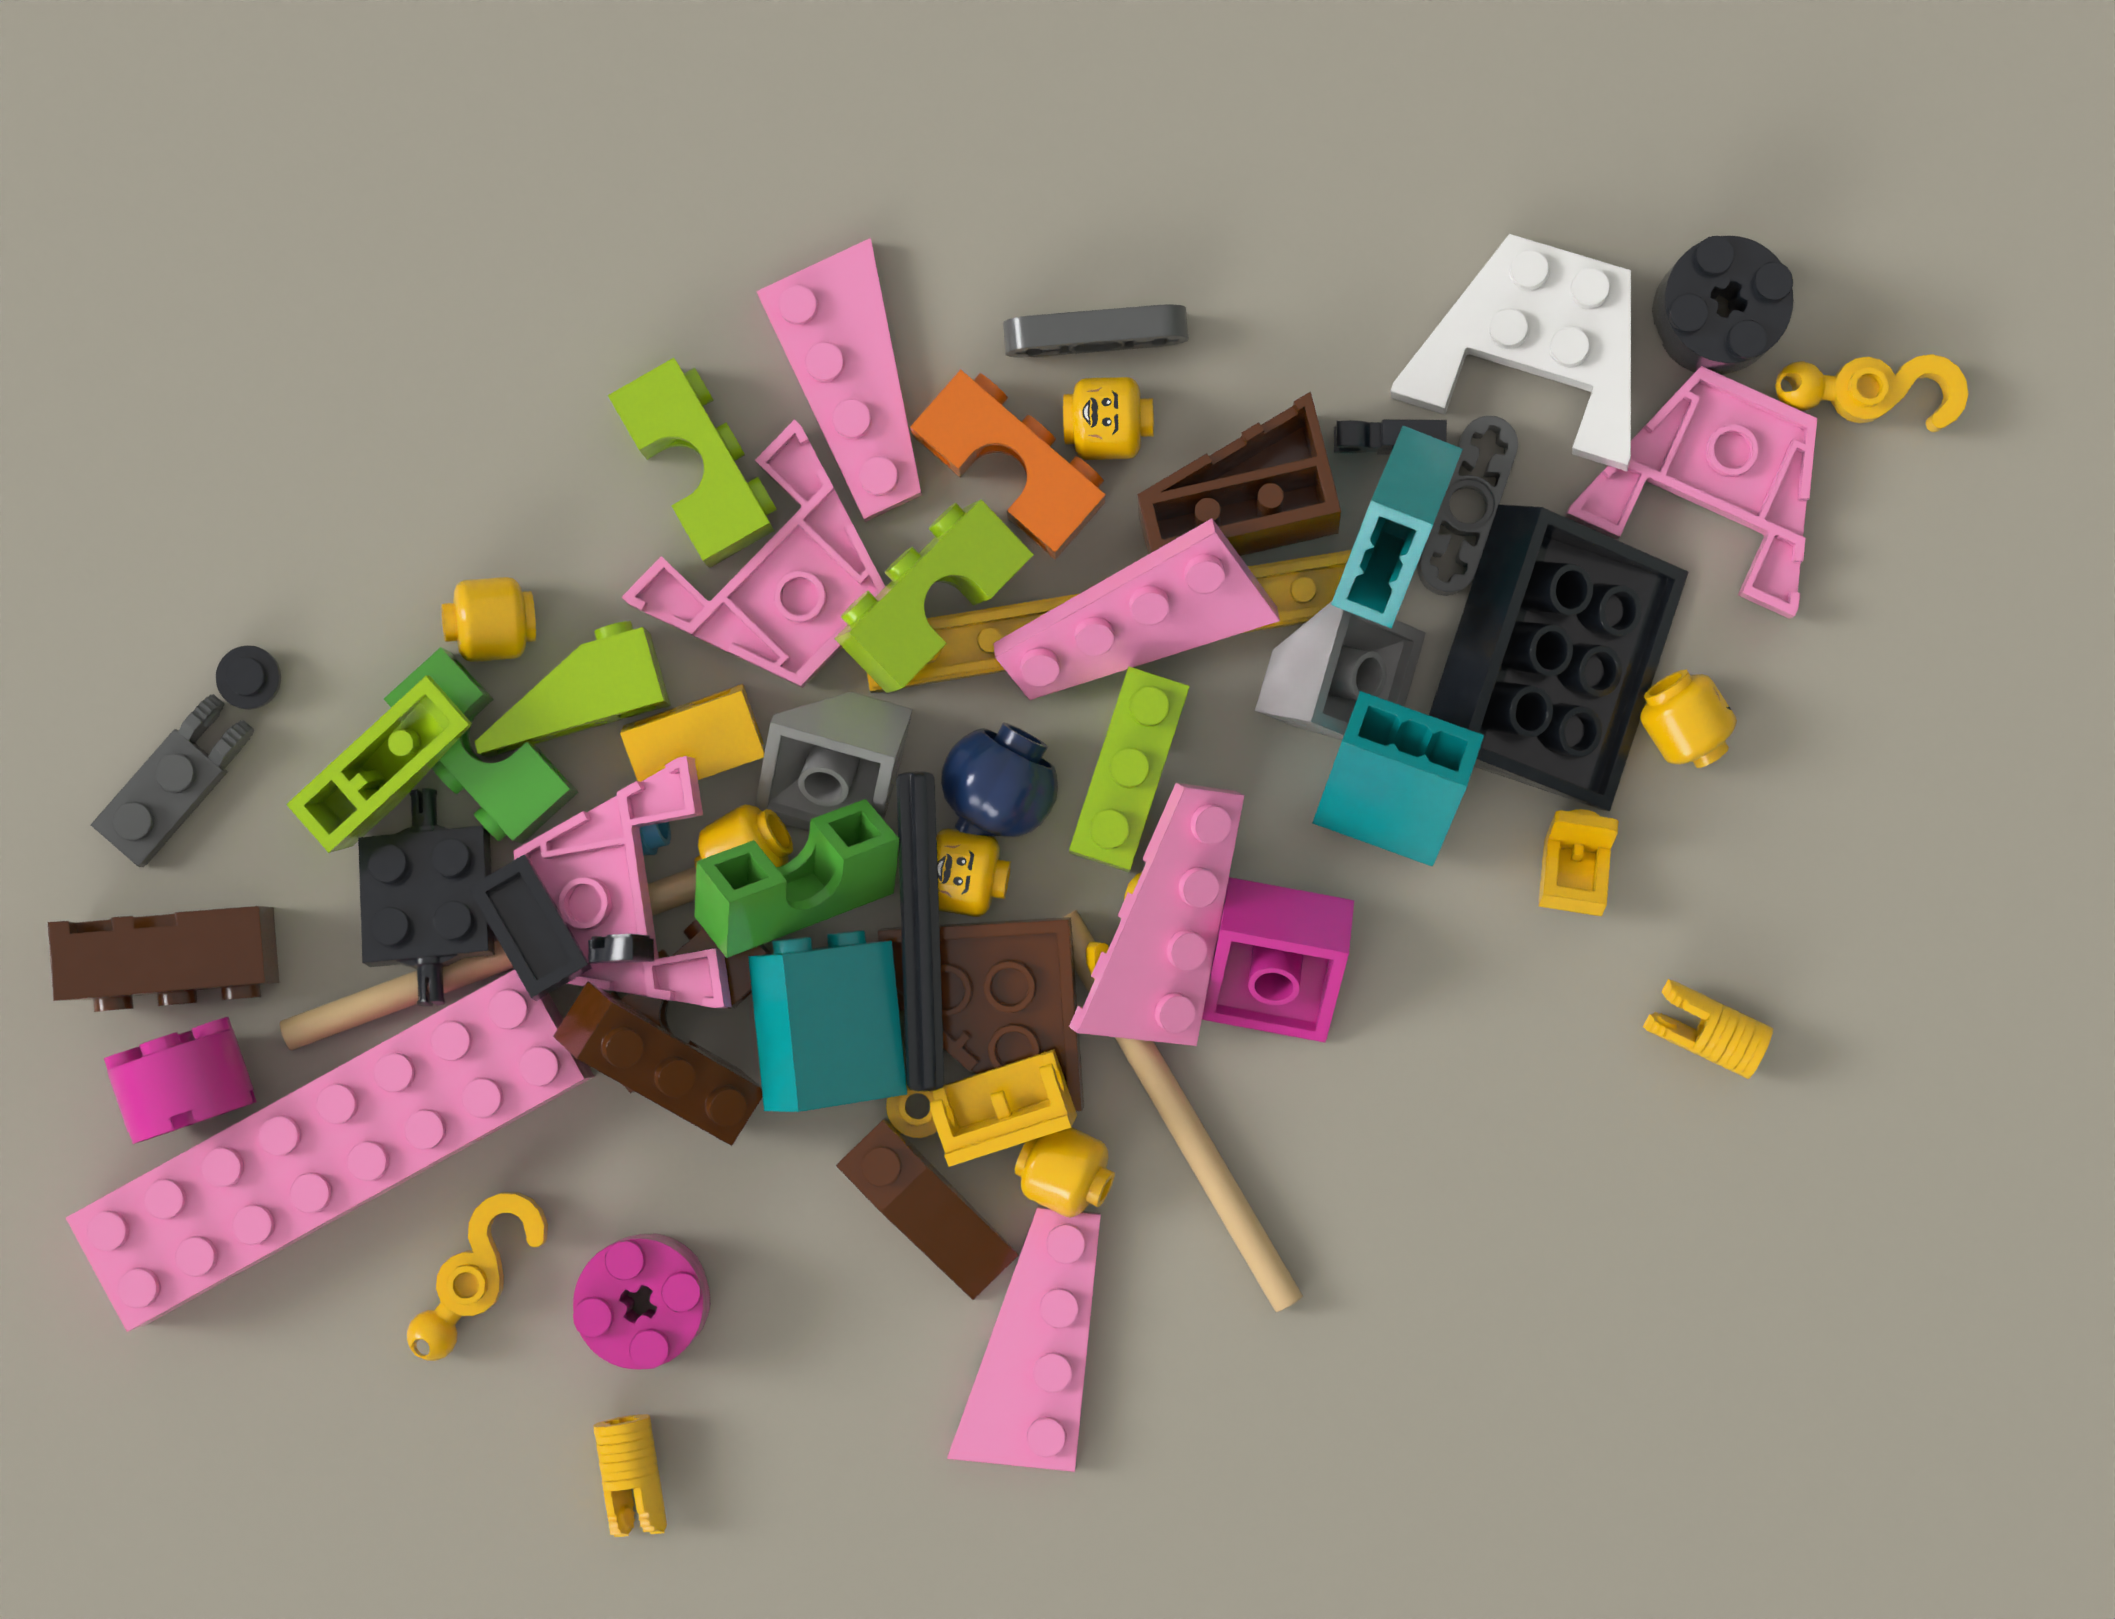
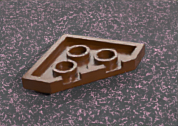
[878,917,1084,1112]

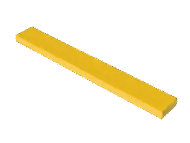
[867,550,1352,693]

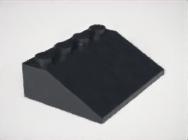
[1429,504,1689,811]

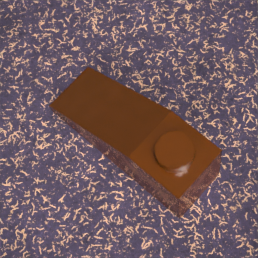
[836,1117,1019,1300]

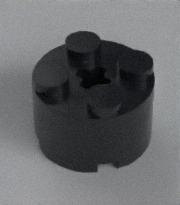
[1652,236,1794,375]

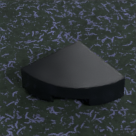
[588,934,654,964]

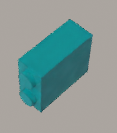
[1331,426,1463,629]
[1312,691,1484,867]
[748,930,907,1112]

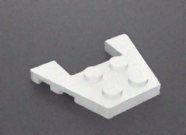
[1390,234,1631,471]

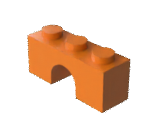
[910,369,1106,560]

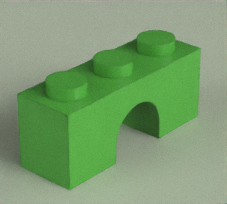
[384,647,579,844]
[694,799,899,958]

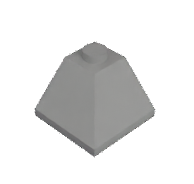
[1255,601,1426,740]
[755,692,913,831]

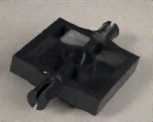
[358,788,495,1006]

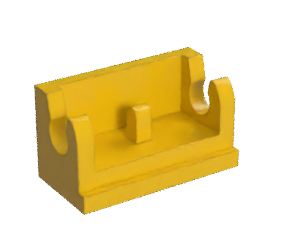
[620,684,765,782]
[930,1049,1077,1167]

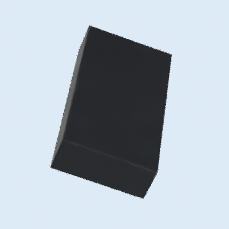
[468,855,592,1001]

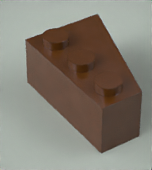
[1137,391,1341,556]
[47,906,279,1012]

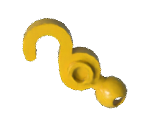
[1775,354,1968,432]
[407,1192,548,1361]

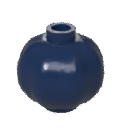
[941,722,1058,837]

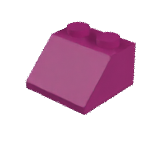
[1202,877,1354,1043]

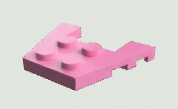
[1564,366,1817,619]
[622,419,885,688]
[513,756,732,1008]

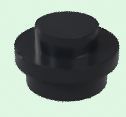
[216,645,281,710]

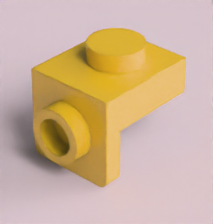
[1538,809,1619,917]

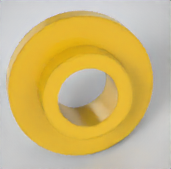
[886,1084,937,1138]

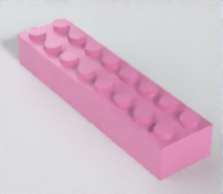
[66,969,594,1332]

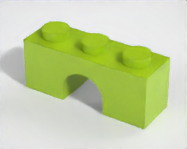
[607,357,777,568]
[834,499,1034,693]
[1069,666,1190,873]

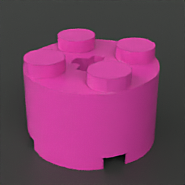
[104,1017,257,1144]
[573,1233,711,1370]

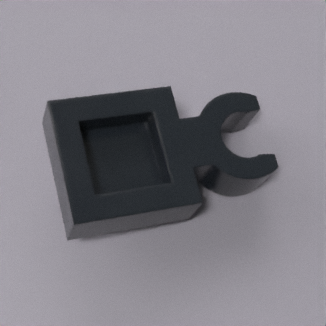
[1334,419,1447,455]

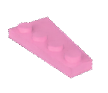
[756,238,922,522]
[993,519,1280,700]
[1069,783,1245,1046]
[947,1207,1101,1472]

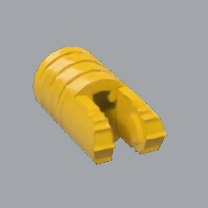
[1643,979,1773,1079]
[593,1414,667,1537]

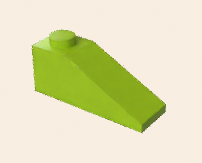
[474,621,671,758]
[286,675,472,853]

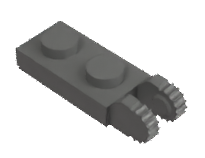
[91,694,254,867]

